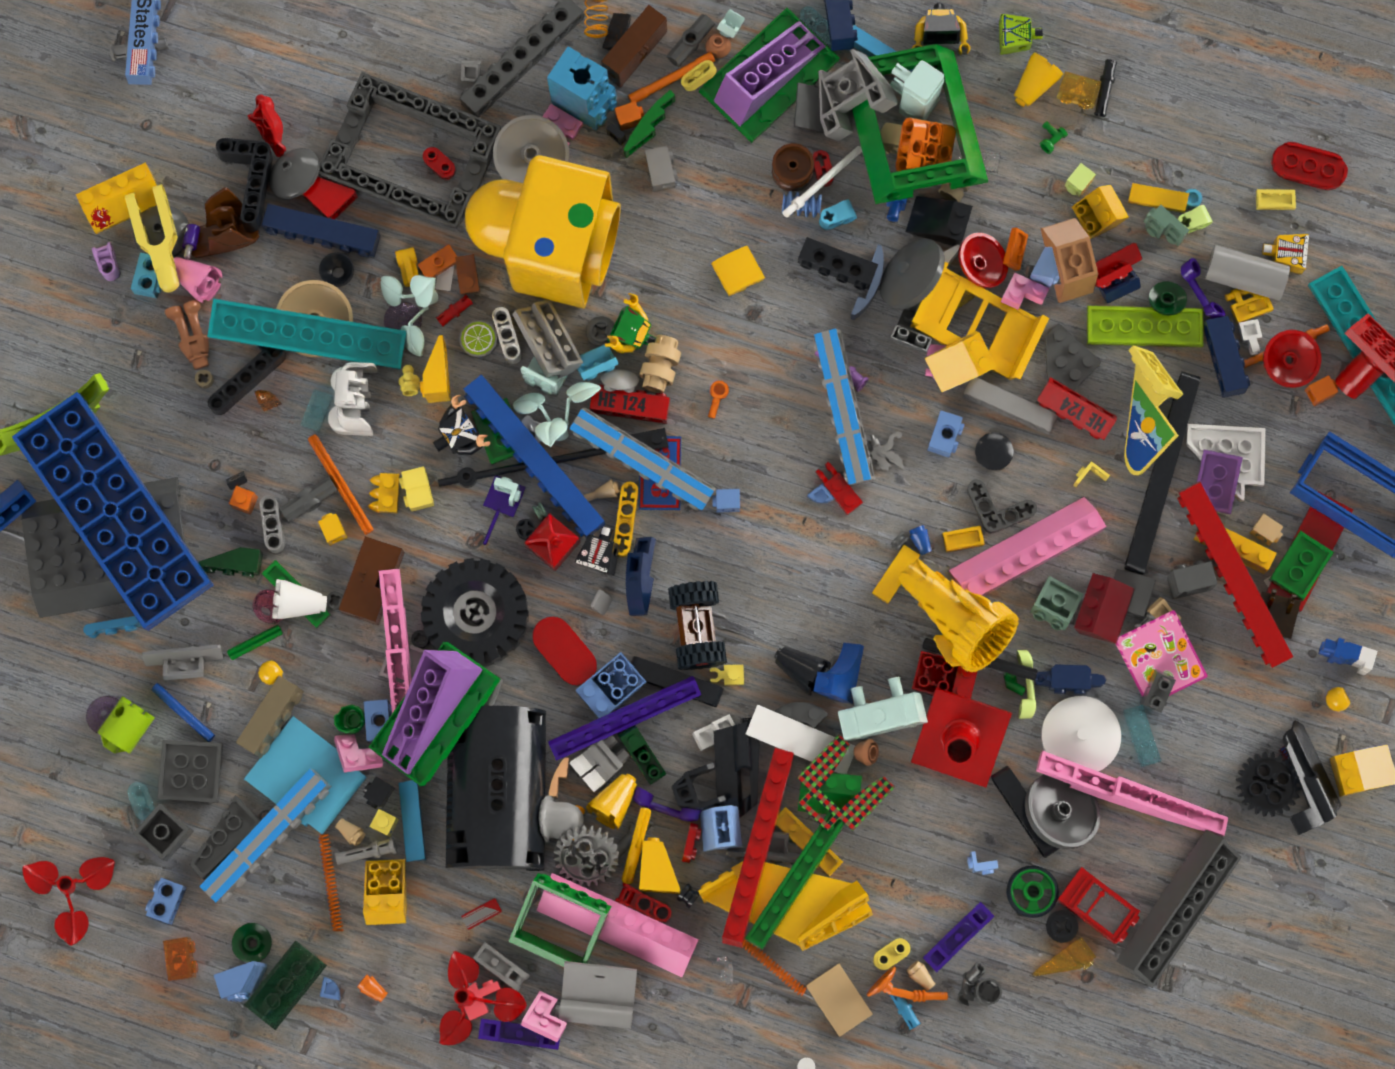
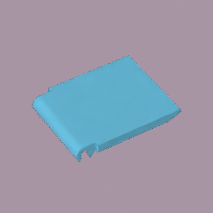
[244,716,367,834]

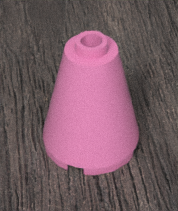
[174,257,222,303]

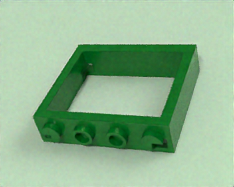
[508,873,612,967]

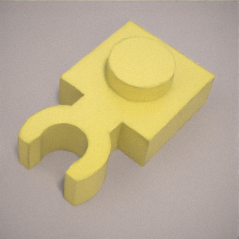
[710,664,744,686]

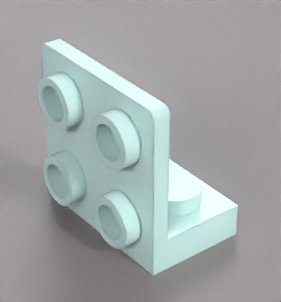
[520,357,568,396]

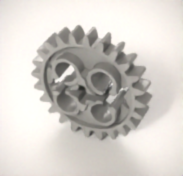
[554,825,619,887]

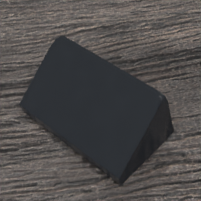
[602,13,631,50]

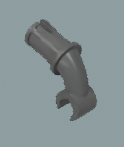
[957,962,986,1006]

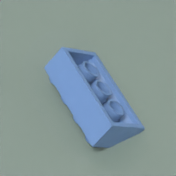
[214,961,268,1003]

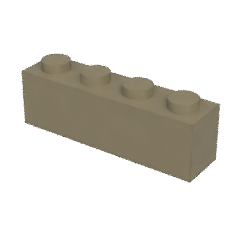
[236,676,304,758]

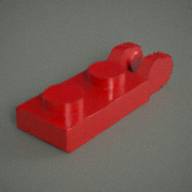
[815,462,863,515]

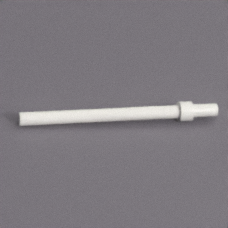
[782,146,862,217]

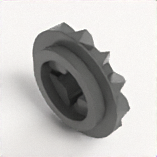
[586,316,614,346]

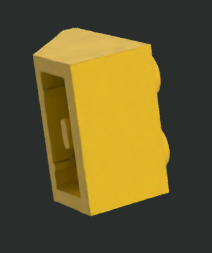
[1072,185,1129,239]

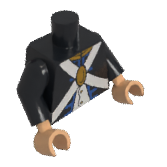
[433,395,490,455]

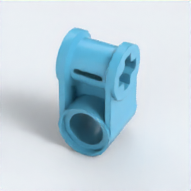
[819,199,857,230]

